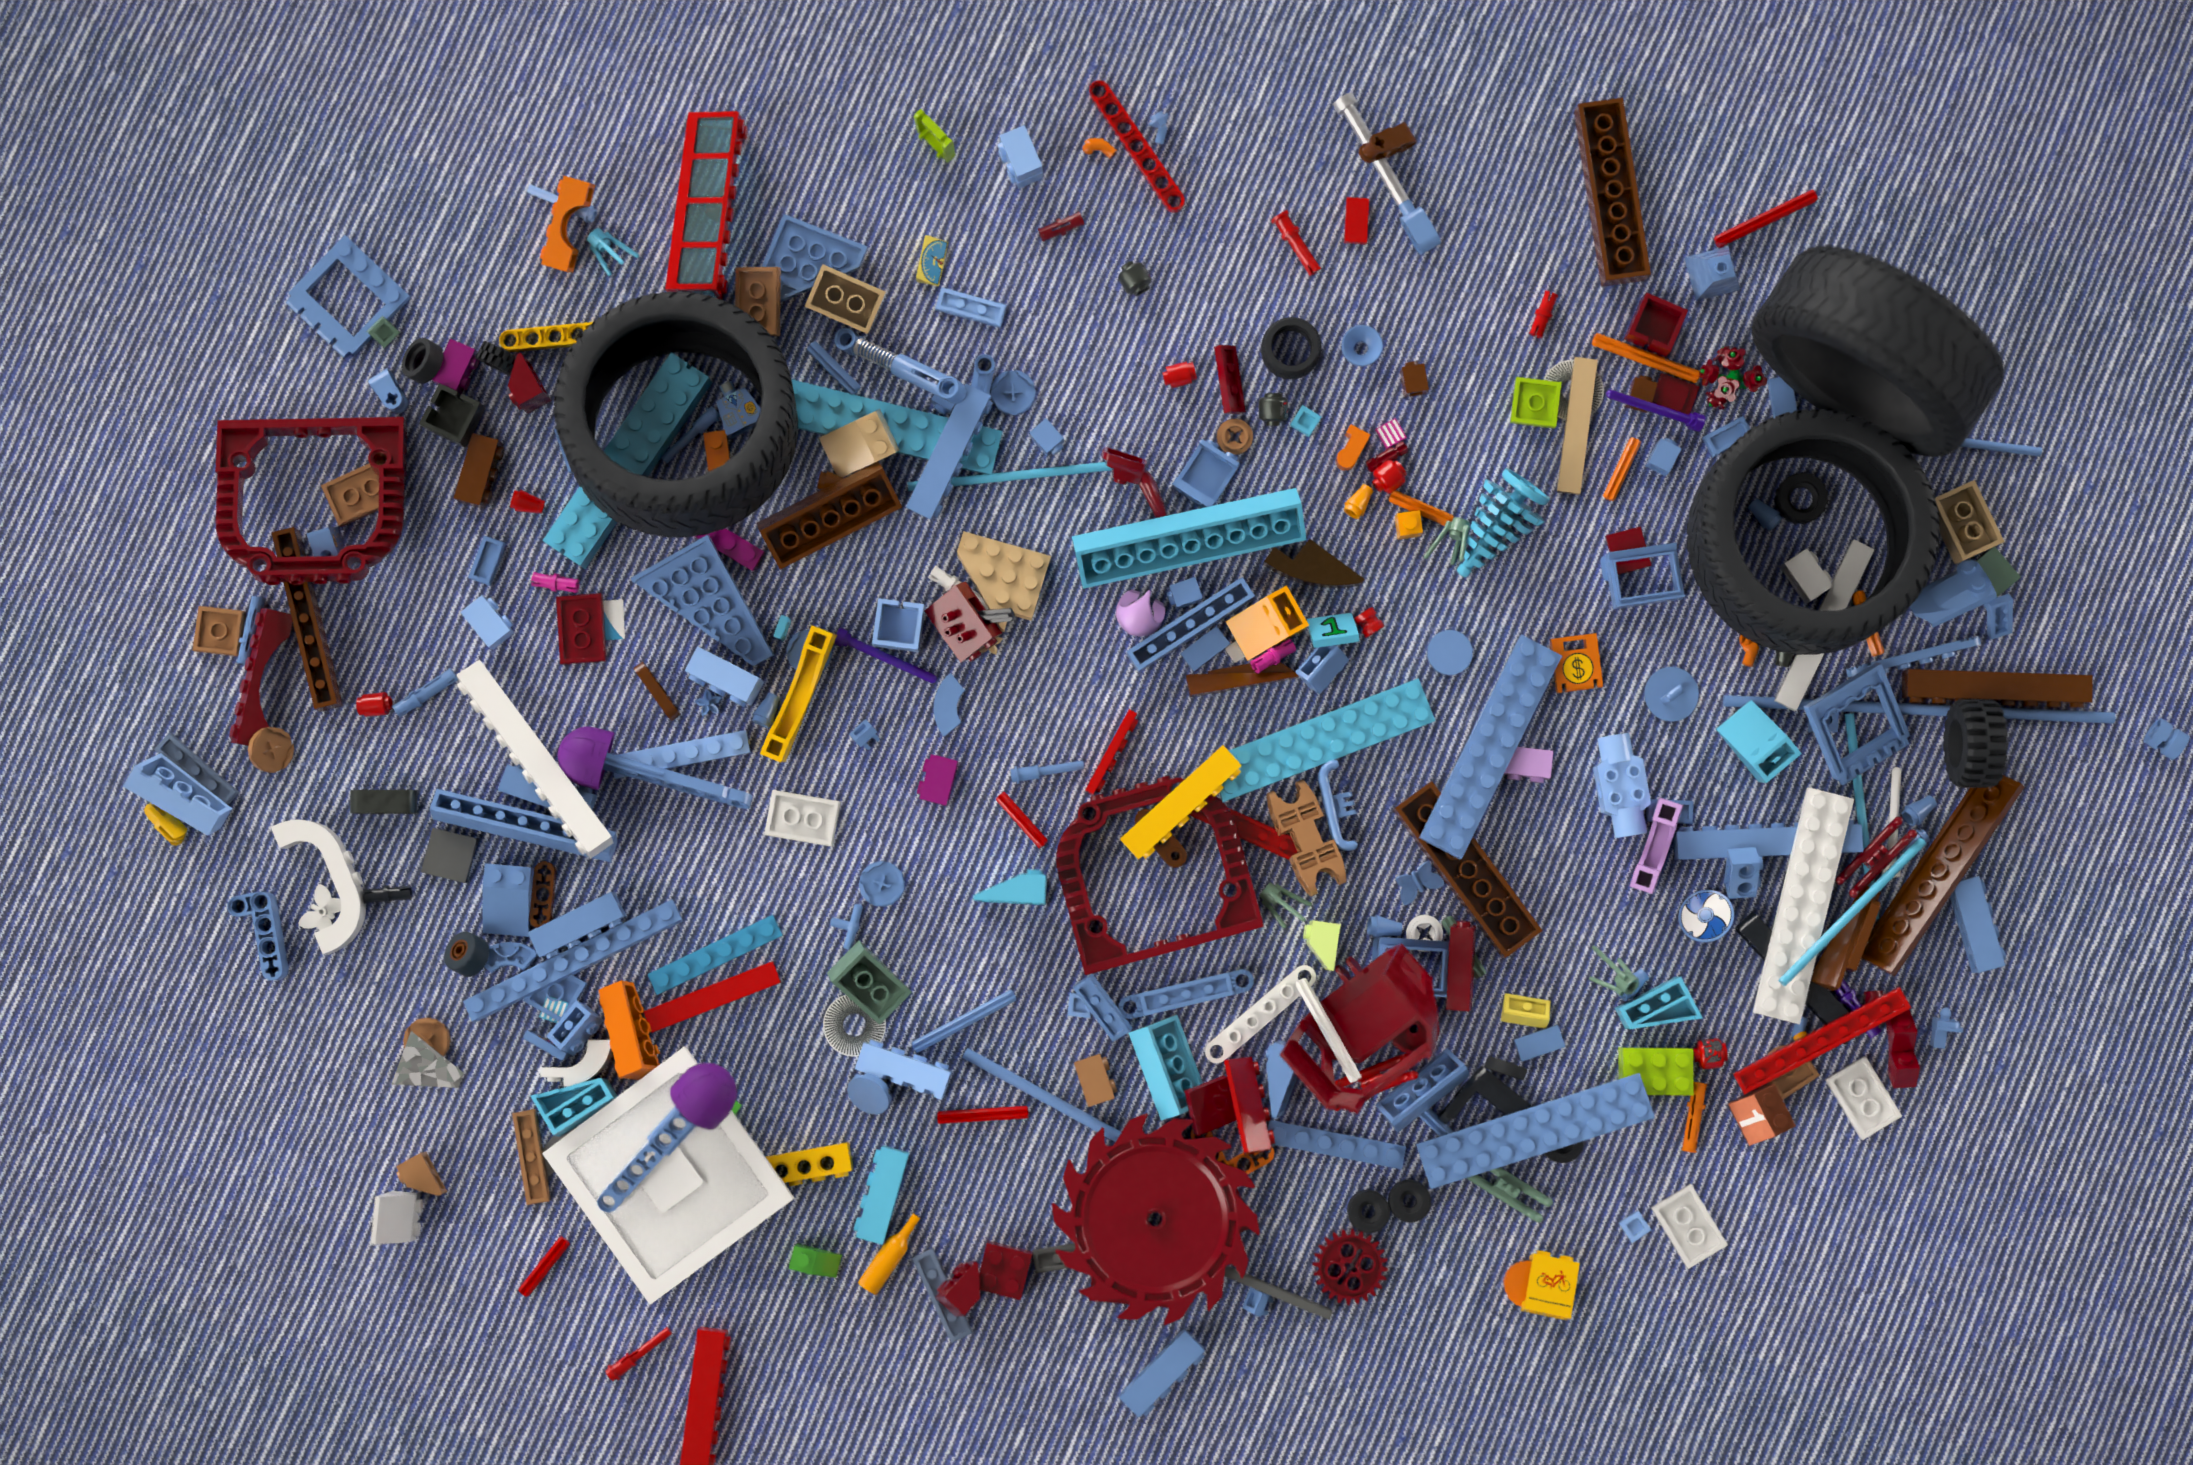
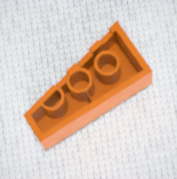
[598,980,660,1080]

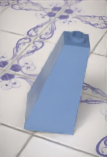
[1684,246,1740,301]

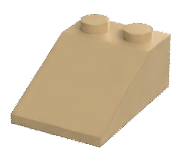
[819,409,900,477]

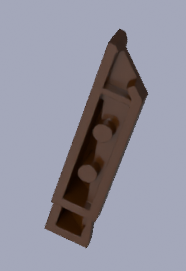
[1185,662,1299,698]

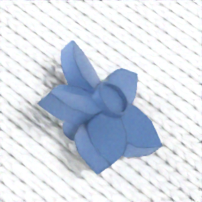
[695,689,722,716]

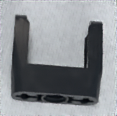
[1438,1066,1533,1124]

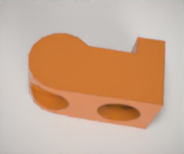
[1335,424,1371,471]

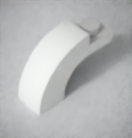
[540,1039,613,1087]

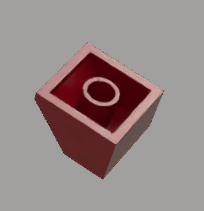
[508,353,552,414]

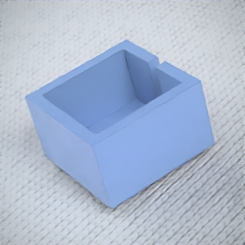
[997,125,1043,189]
[872,598,926,652]

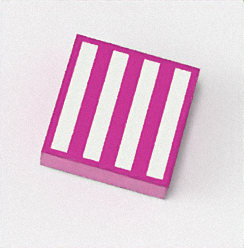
[1375,418,1407,450]

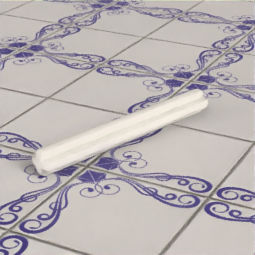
[1296,978,1361,1083]

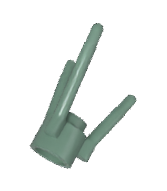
[1424,517,1470,565]
[1259,882,1312,929]
[1589,945,1639,996]

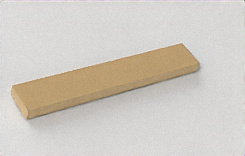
[1557,357,1598,495]

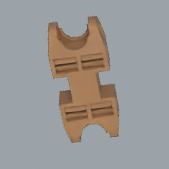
[1267,780,1346,896]

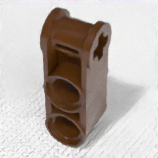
[1358,122,1417,163]

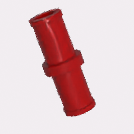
[1529,291,1558,339]

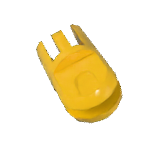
[144,803,187,846]

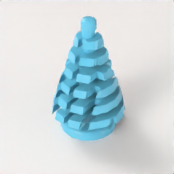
[1457,468,1550,577]

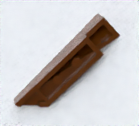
[1811,886,1881,991]

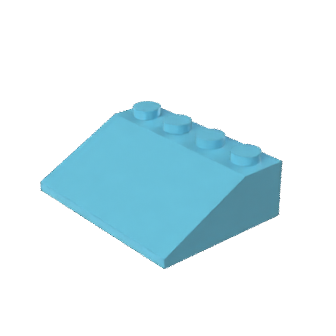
[973,870,1048,905]

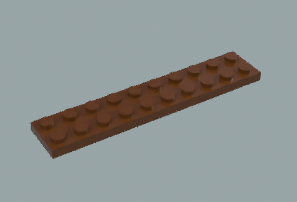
[1861,775,2025,977]

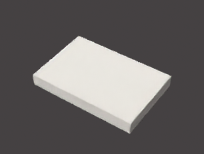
[764,790,841,847]
[1825,1056,1902,1140]
[1651,1184,1728,1269]

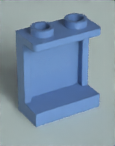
[1171,439,1240,508]

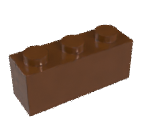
[454,433,505,509]

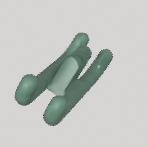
[1466,1167,1553,1223]

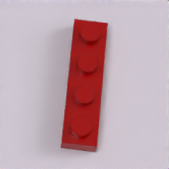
[1085,709,1139,795]

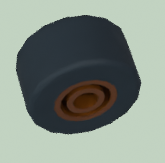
[444,931,490,977]

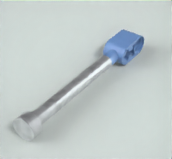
[1333,92,1441,255]

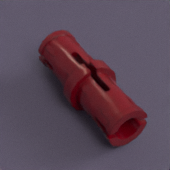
[1038,212,1085,242]

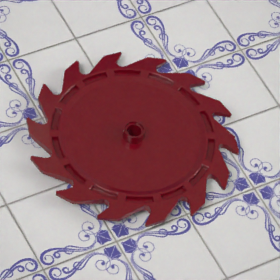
[1051,1113,1260,1326]

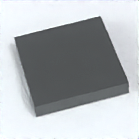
[421,828,478,883]

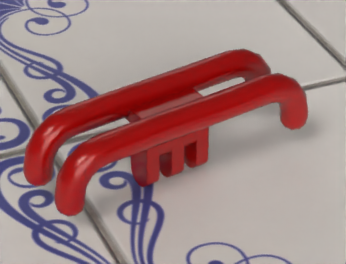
[1334,1053,1419,1111]

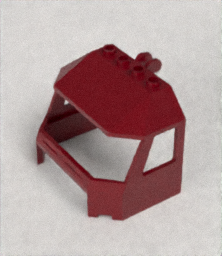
[1279,943,1438,1114]

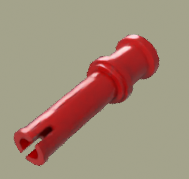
[1271,210,1322,277]

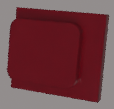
[1652,373,1699,414]
[1605,526,1652,575]

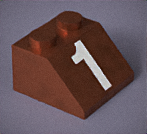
[1727,1083,1796,1146]

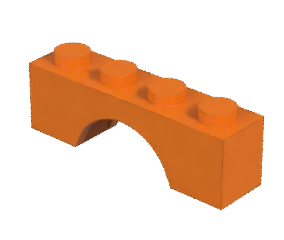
[540,176,596,273]

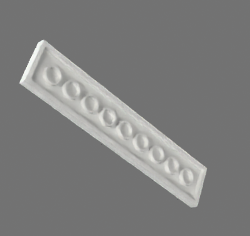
[1753,788,1854,1024]

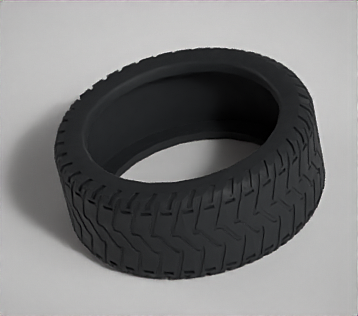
[1751,246,2005,457]
[553,292,798,537]
[1687,409,1940,655]

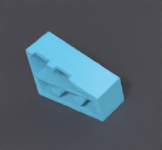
[1615,977,1702,1029]
[531,1078,618,1137]

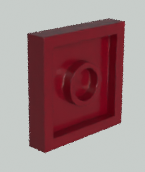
[1184,1075,1237,1136]

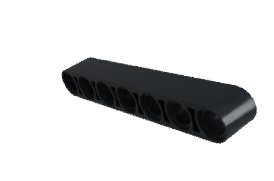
[1735,912,1850,1045]

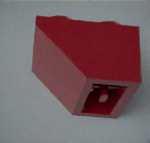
[935,1261,980,1316]

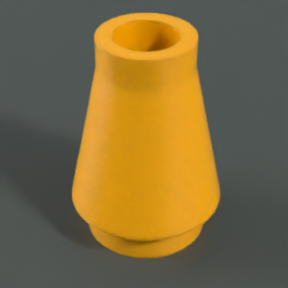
[1344,484,1374,519]

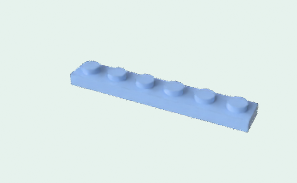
[614,730,751,779]

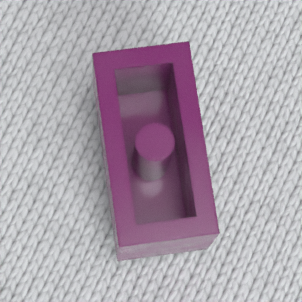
[432,339,480,394]
[917,754,959,806]

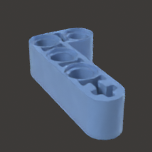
[227,892,289,980]

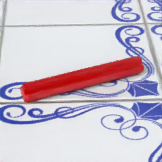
[937,1106,1029,1124]

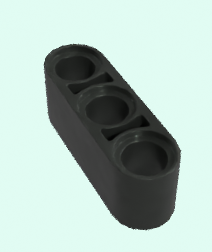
[350,790,417,814]

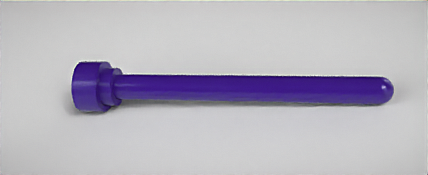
[1606,390,1705,432]
[834,627,937,683]

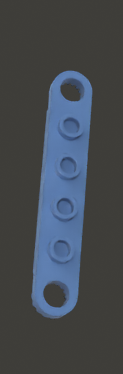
[1846,636,1981,678]
[1118,969,1254,1019]

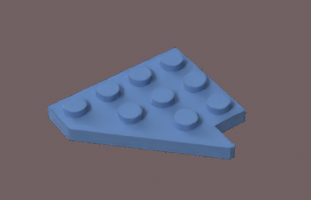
[762,214,868,303]

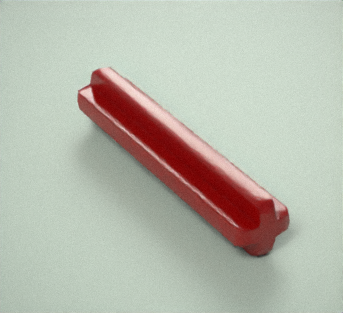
[996,792,1048,848]
[518,1236,570,1297]

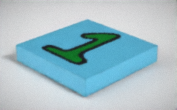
[1307,613,1359,648]

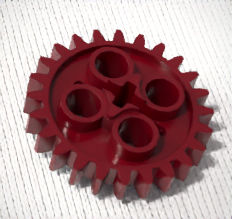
[1312,1228,1388,1305]

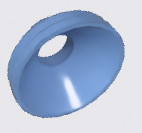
[1341,325,1383,367]

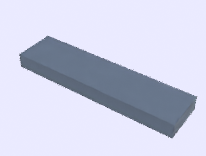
[154,732,239,805]
[912,1248,973,1343]

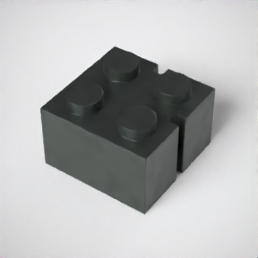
[419,383,486,448]

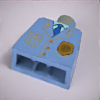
[716,381,761,440]
[306,527,344,556]

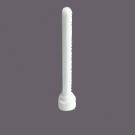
[1882,767,1901,877]

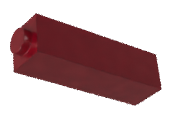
[1446,920,1476,1011]

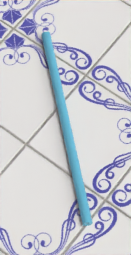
[908,462,1112,491]
[1845,713,1879,919]
[1778,838,1926,986]

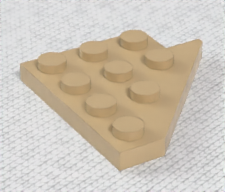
[957,531,1051,632]

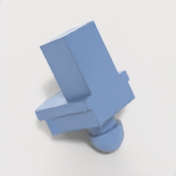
[1930,1007,1964,1049]

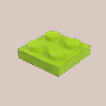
[1510,377,1562,428]

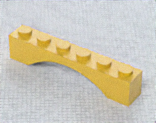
[760,626,837,762]

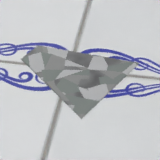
[391,1031,464,1088]

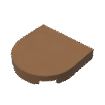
[1767,1045,1820,1100]

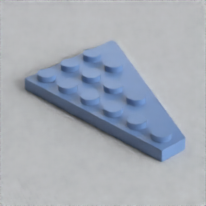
[631,535,774,666]

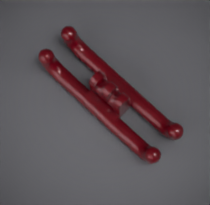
[1835,816,1917,898]

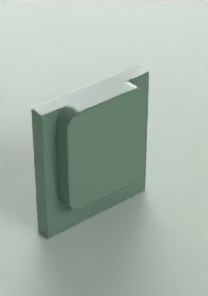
[1976,547,2021,597]

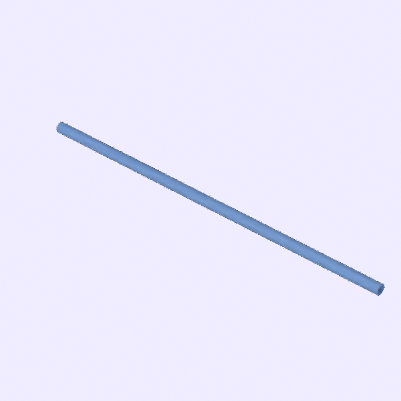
[1723,695,2116,724]

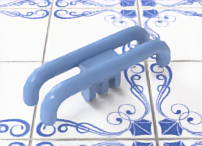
[1318,760,1358,851]

